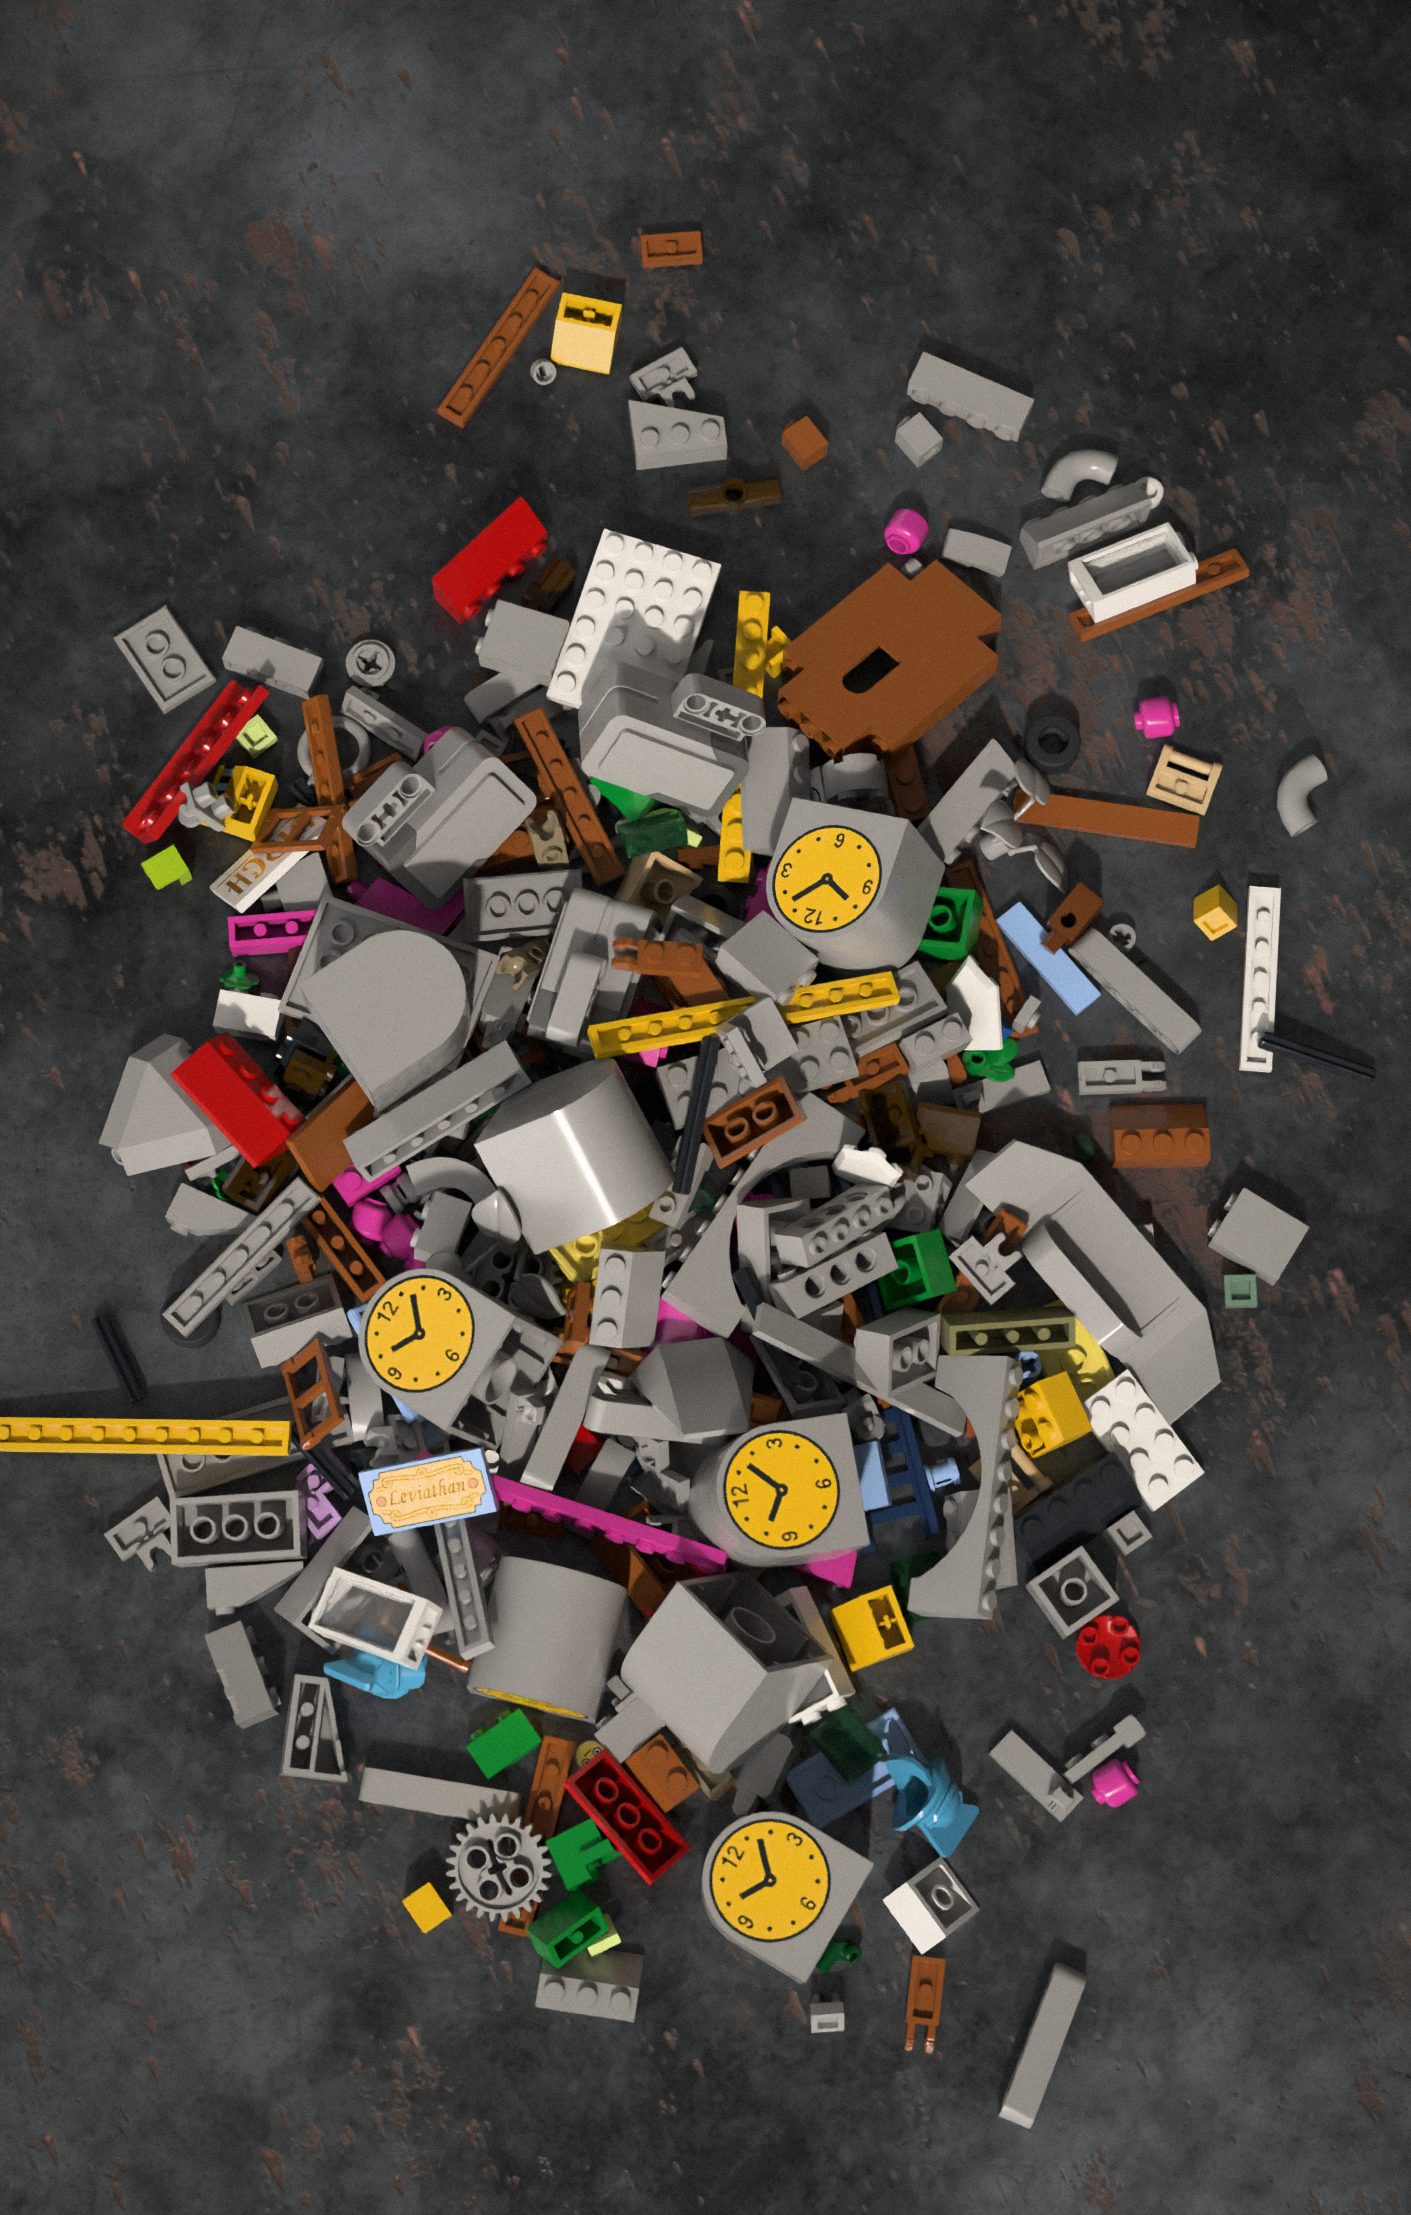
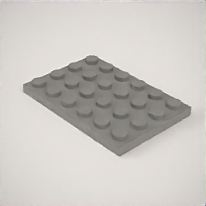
[278,894,501,1073]

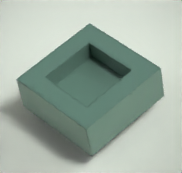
[1222,1274,1257,1309]

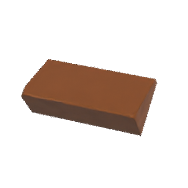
[499,1501,565,1540]

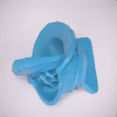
[324,1624,428,1699]
[886,1755,979,1858]

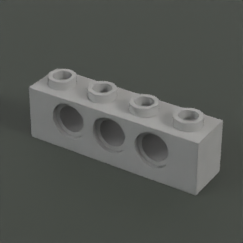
[774,1182,895,1267]
[767,1230,899,1319]

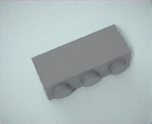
[222,626,325,700]

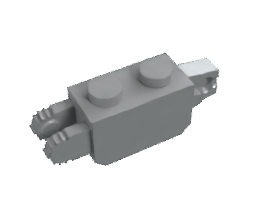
[477,973,536,1049]
[731,1722,798,1819]

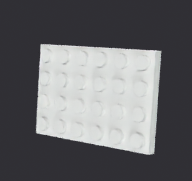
[546,529,721,709]

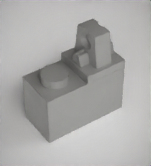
[594,1675,666,1765]

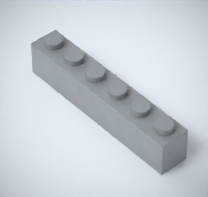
[343,1040,532,1183]

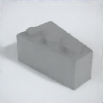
[628,400,727,470]
[204,1620,282,1729]
[279,1674,348,1783]

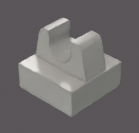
[810,1993,844,2033]

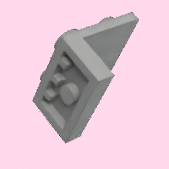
[715,996,798,1088]
[885,1170,953,1234]

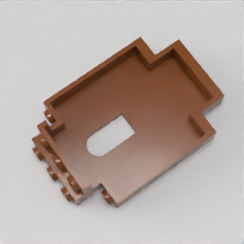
[778,560,1002,764]

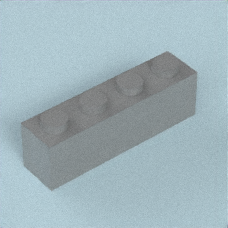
[907,351,1035,442]

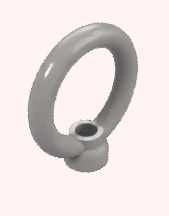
[297,716,371,791]

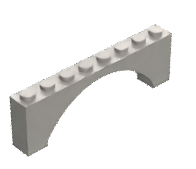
[660,1091,866,1340]
[907,1355,1023,1619]

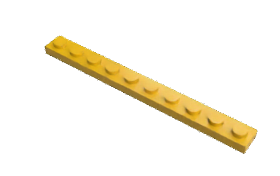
[718,591,770,883]
[587,971,901,1060]
[0,1417,292,1456]

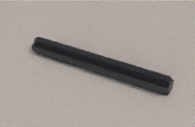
[672,1037,720,1195]

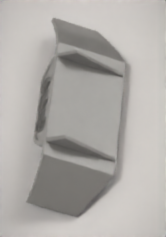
[963,1139,1221,1425]

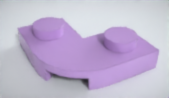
[295,1448,351,1540]

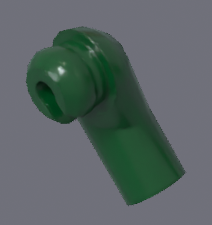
[815,1940,862,1975]

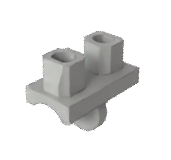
[178,782,235,832]
[841,1387,885,1443]

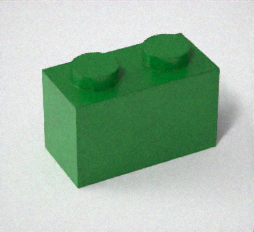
[466,1708,542,1781]
[526,1890,609,1969]

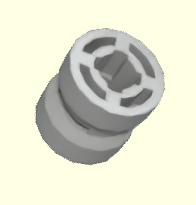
[378,1172,422,1215]

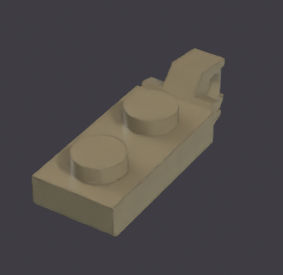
[666,1726,739,1801]

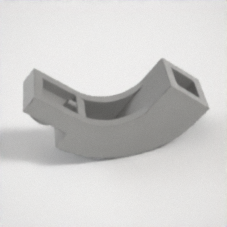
[406,1157,498,1237]
[563,1434,637,1540]

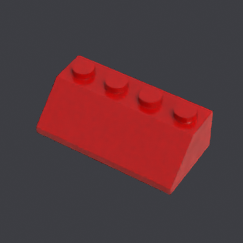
[432,496,548,624]
[170,1032,307,1169]
[563,1748,691,1886]

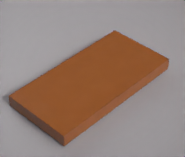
[285,1077,377,1192]

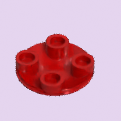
[1076,1614,1141,1680]

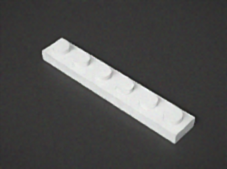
[1239,886,1281,1073]

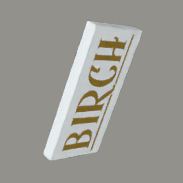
[209,803,327,913]

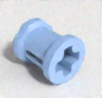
[1014,1351,1042,1384]
[923,1457,961,1493]

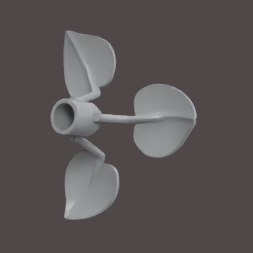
[980,757,1068,895]
[425,1189,566,1319]

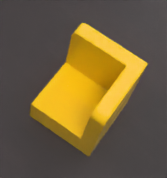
[765,626,792,679]
[1194,884,1237,941]
[402,1882,453,1933]

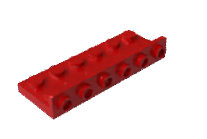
[121,680,270,844]

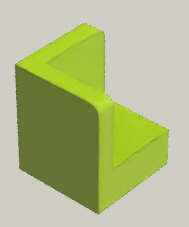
[141,845,192,890]

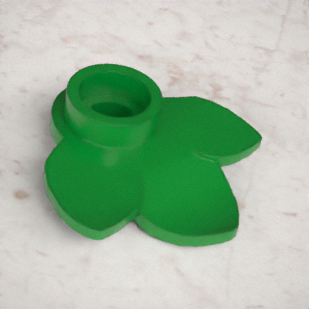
[961,1037,1020,1082]

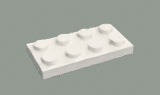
[1081,1369,1205,1511]

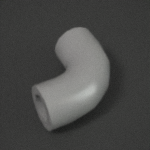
[1041,448,1120,503]
[1277,754,1328,837]

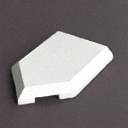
[945,955,1003,1050]
[831,1144,903,1192]

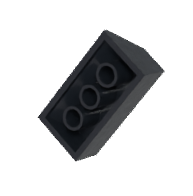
[1012,1451,1142,1576]

